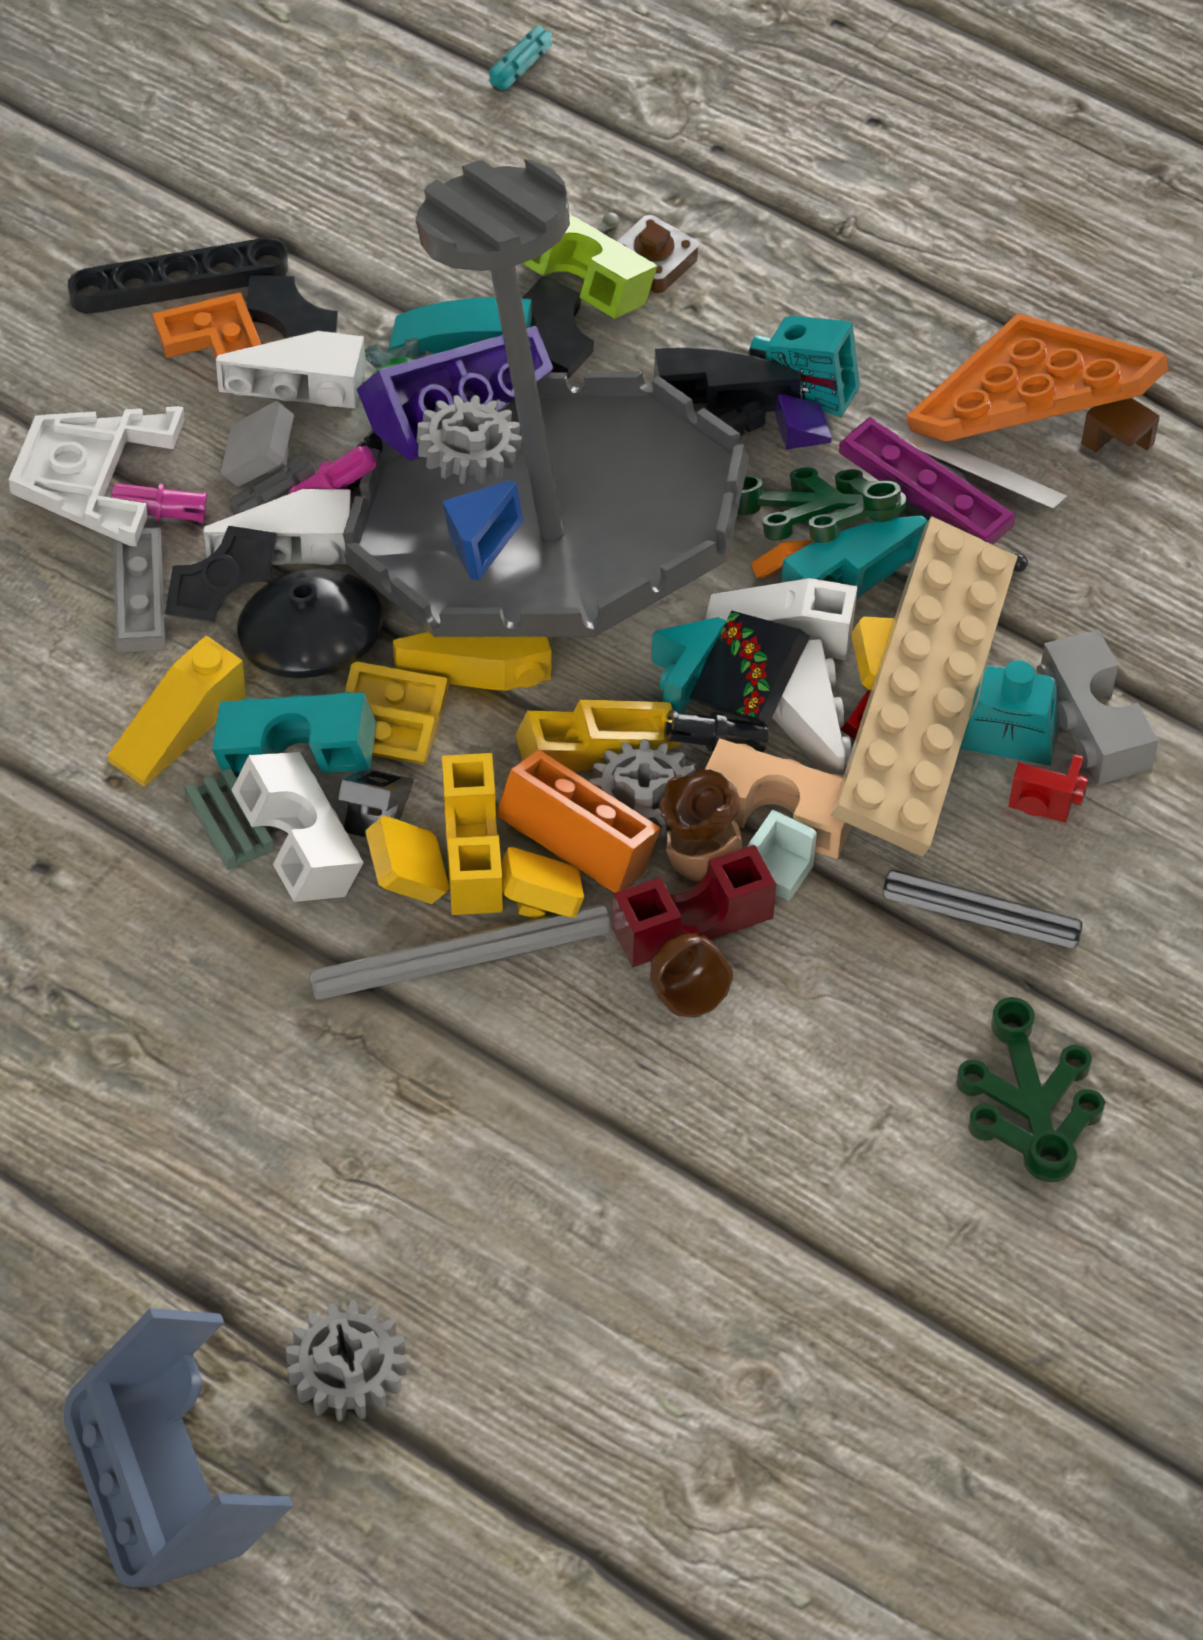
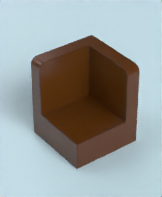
[1081,398,1160,453]

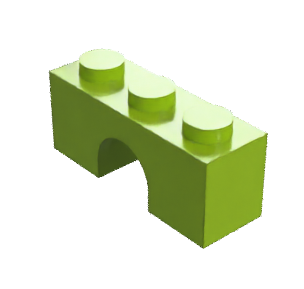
[522,214,657,319]

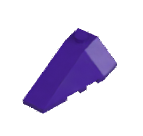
[356,326,553,461]

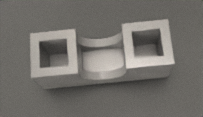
[1036,629,1159,785]

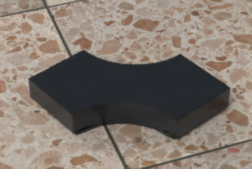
[246,275,338,339]
[522,276,594,379]
[165,525,277,623]

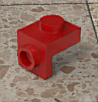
[1008,754,1089,823]

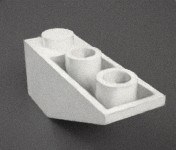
[216,331,365,409]
[203,489,352,565]
[705,578,857,660]
[772,639,852,776]

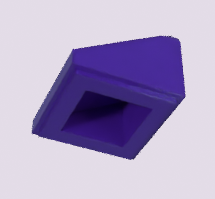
[775,394,832,450]

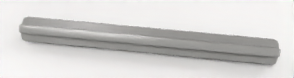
[309,904,611,1000]

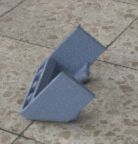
[64,1308,293,1587]

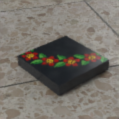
[689,610,810,725]

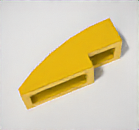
[515,699,681,772]

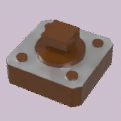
[617,215,698,293]

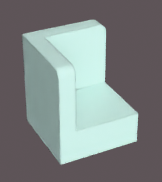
[748,809,817,901]

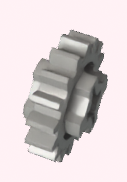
[417,395,522,484]
[589,739,695,839]
[286,1301,407,1421]

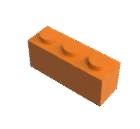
[496,749,661,893]

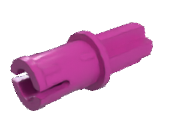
[289,446,377,494]
[111,483,207,523]

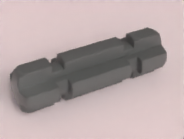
[229,458,316,515]

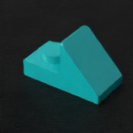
[651,617,726,713]

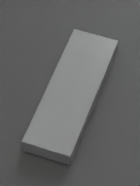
[113,527,166,653]

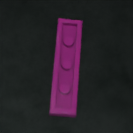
[839,416,1016,544]

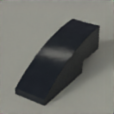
[654,347,801,416]

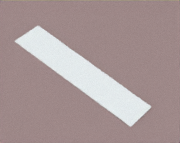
[905,433,1067,508]

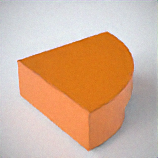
[750,539,814,579]

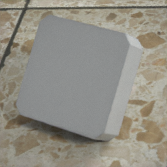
[220,401,294,487]

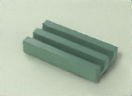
[185,768,274,870]

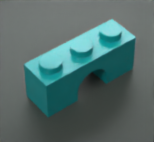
[212,692,377,779]

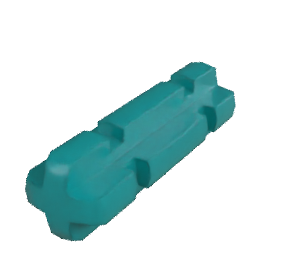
[488,25,553,90]

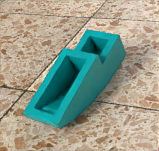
[388,297,531,359]
[781,515,928,599]

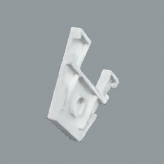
[8,406,184,547]

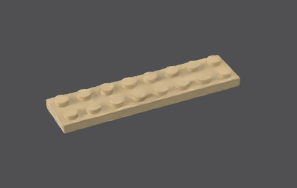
[831,516,1018,857]

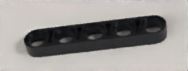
[68,238,288,314]

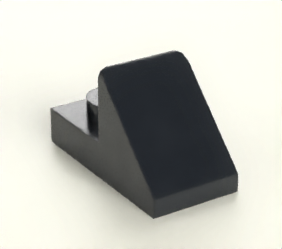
[338,769,414,838]

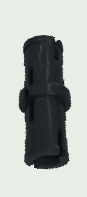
[664,710,769,752]

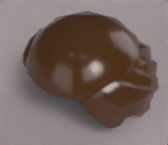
[659,769,740,841]

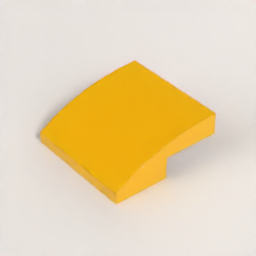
[345,661,449,765]

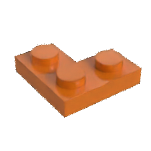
[152,292,262,361]

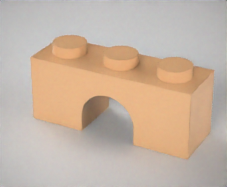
[705,738,853,859]

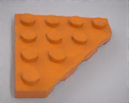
[906,313,1169,442]

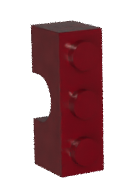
[612,845,776,968]

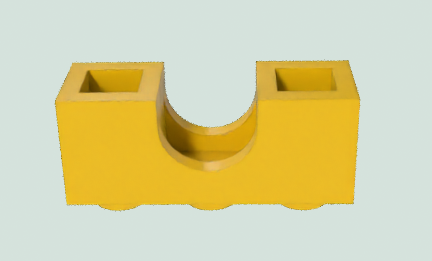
[442,753,503,915]

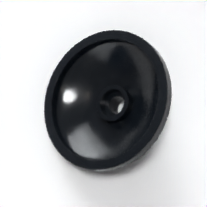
[237,568,383,678]

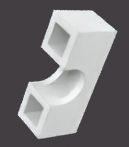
[231,752,364,902]

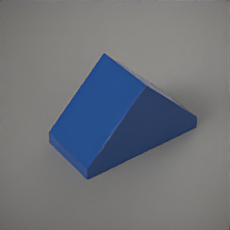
[442,481,524,580]

